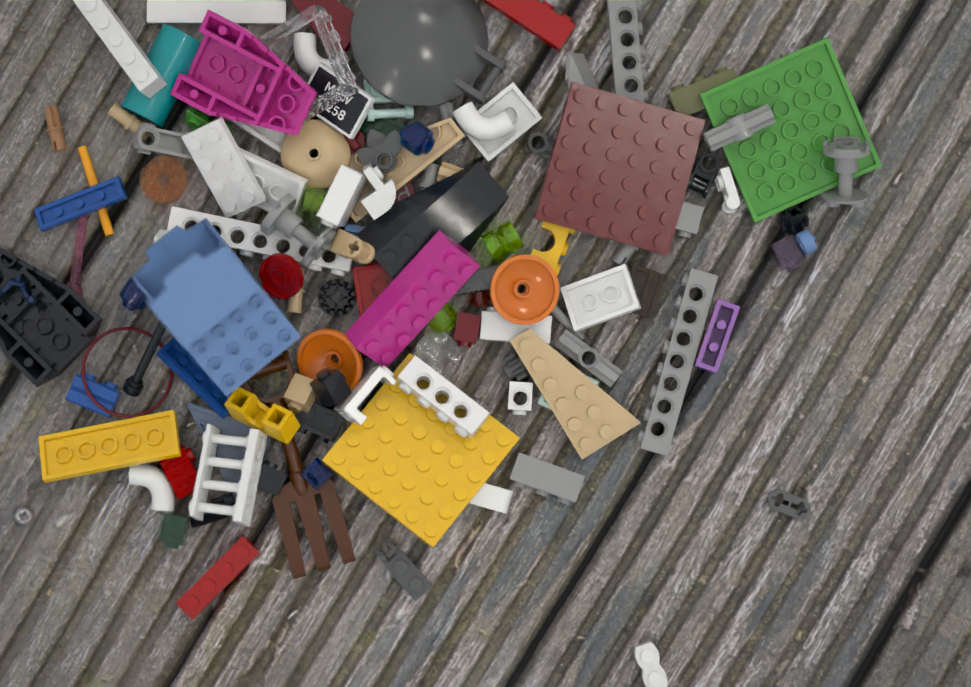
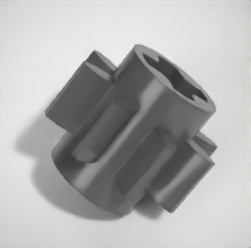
[501,353,528,382]

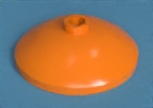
[490,254,560,325]
[297,328,363,390]

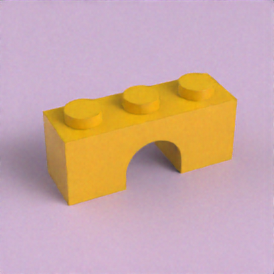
[531,221,575,276]
[224,387,300,444]

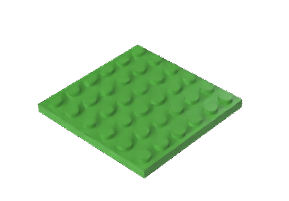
[699,37,882,223]

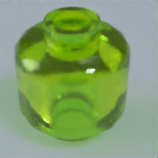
[427,302,457,333]

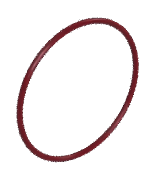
[81,327,173,418]

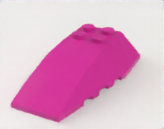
[170,10,317,135]

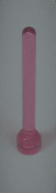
[67,187,89,298]

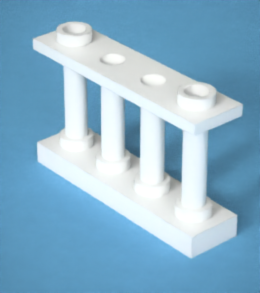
[189,424,267,527]

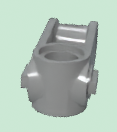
[132,123,194,161]

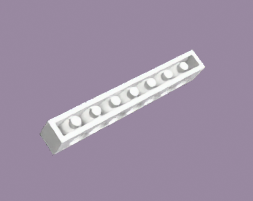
[167,206,353,276]

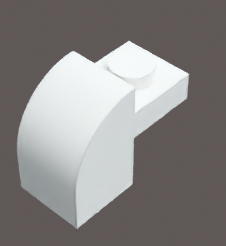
[361,163,396,220]

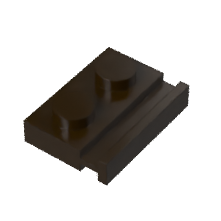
[630,263,665,319]

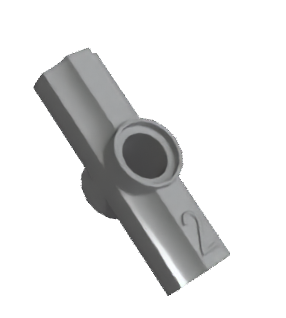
[703,104,776,151]
[554,329,622,387]

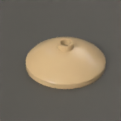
[280,120,351,190]

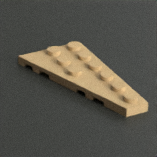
[328,117,466,223]
[509,328,641,459]

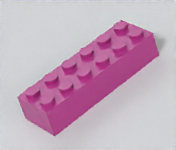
[345,230,480,367]

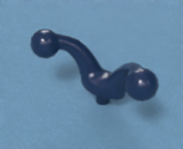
[0,275,36,304]

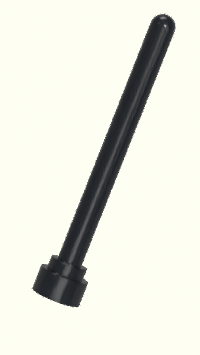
[123,320,167,397]

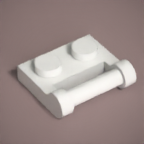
[714,167,740,214]

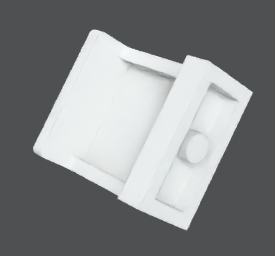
[334,366,397,425]

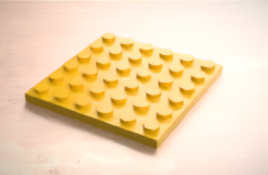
[322,353,520,548]

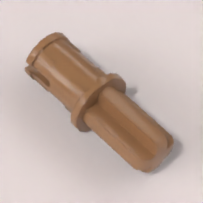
[44,105,67,152]

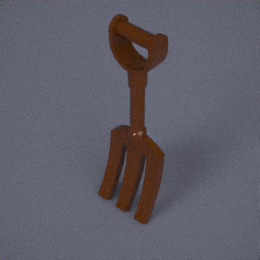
[243,350,356,579]

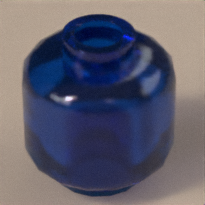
[400,121,435,156]
[120,277,148,311]

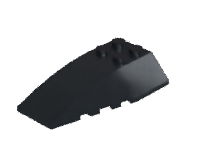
[357,161,509,280]
[0,248,103,387]

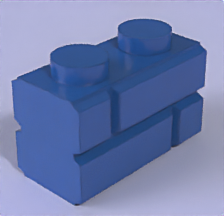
[65,372,122,418]

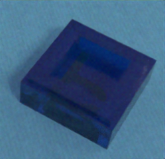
[300,457,334,490]

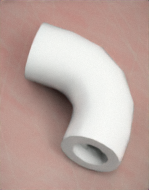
[293,32,339,77]
[452,101,516,141]
[129,463,175,512]

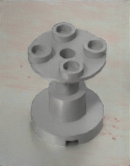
[822,136,870,207]
[260,194,337,268]

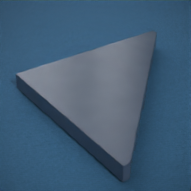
[187,402,272,500]

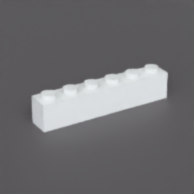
[73,0,167,98]

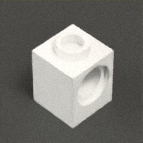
[508,381,533,415]

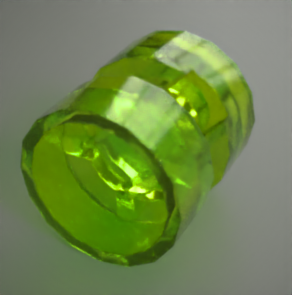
[481,220,524,263]

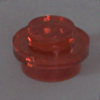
[469,291,491,308]

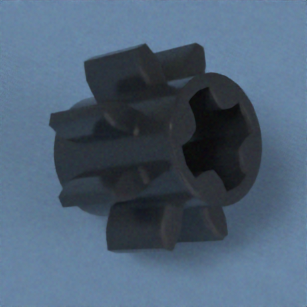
[780,206,809,236]

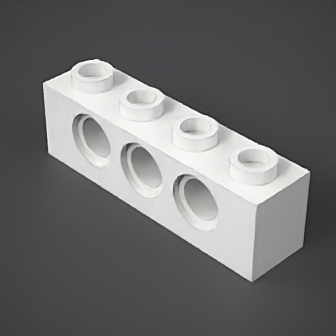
[397,355,489,439]

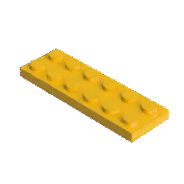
[38,410,181,483]

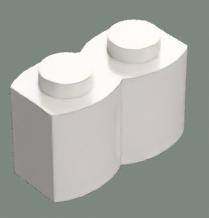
[634,640,667,687]

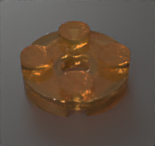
[140,156,188,203]

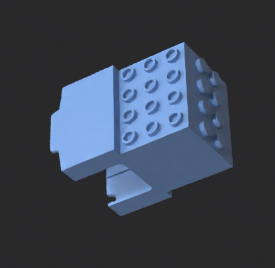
[132,218,301,396]

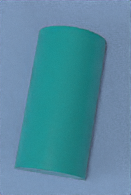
[121,24,201,127]

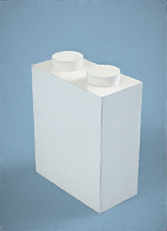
[316,165,368,229]

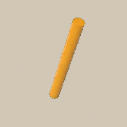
[78,146,114,237]

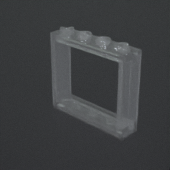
[258,5,359,121]

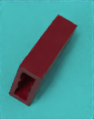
[289,0,354,62]

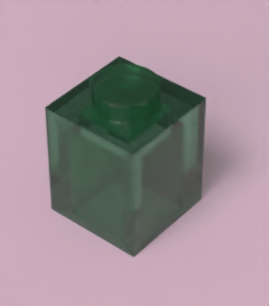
[159,513,190,549]

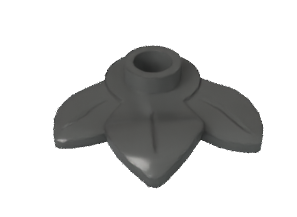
[357,129,402,173]

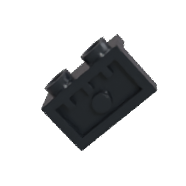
[295,403,344,444]

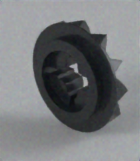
[318,279,356,316]

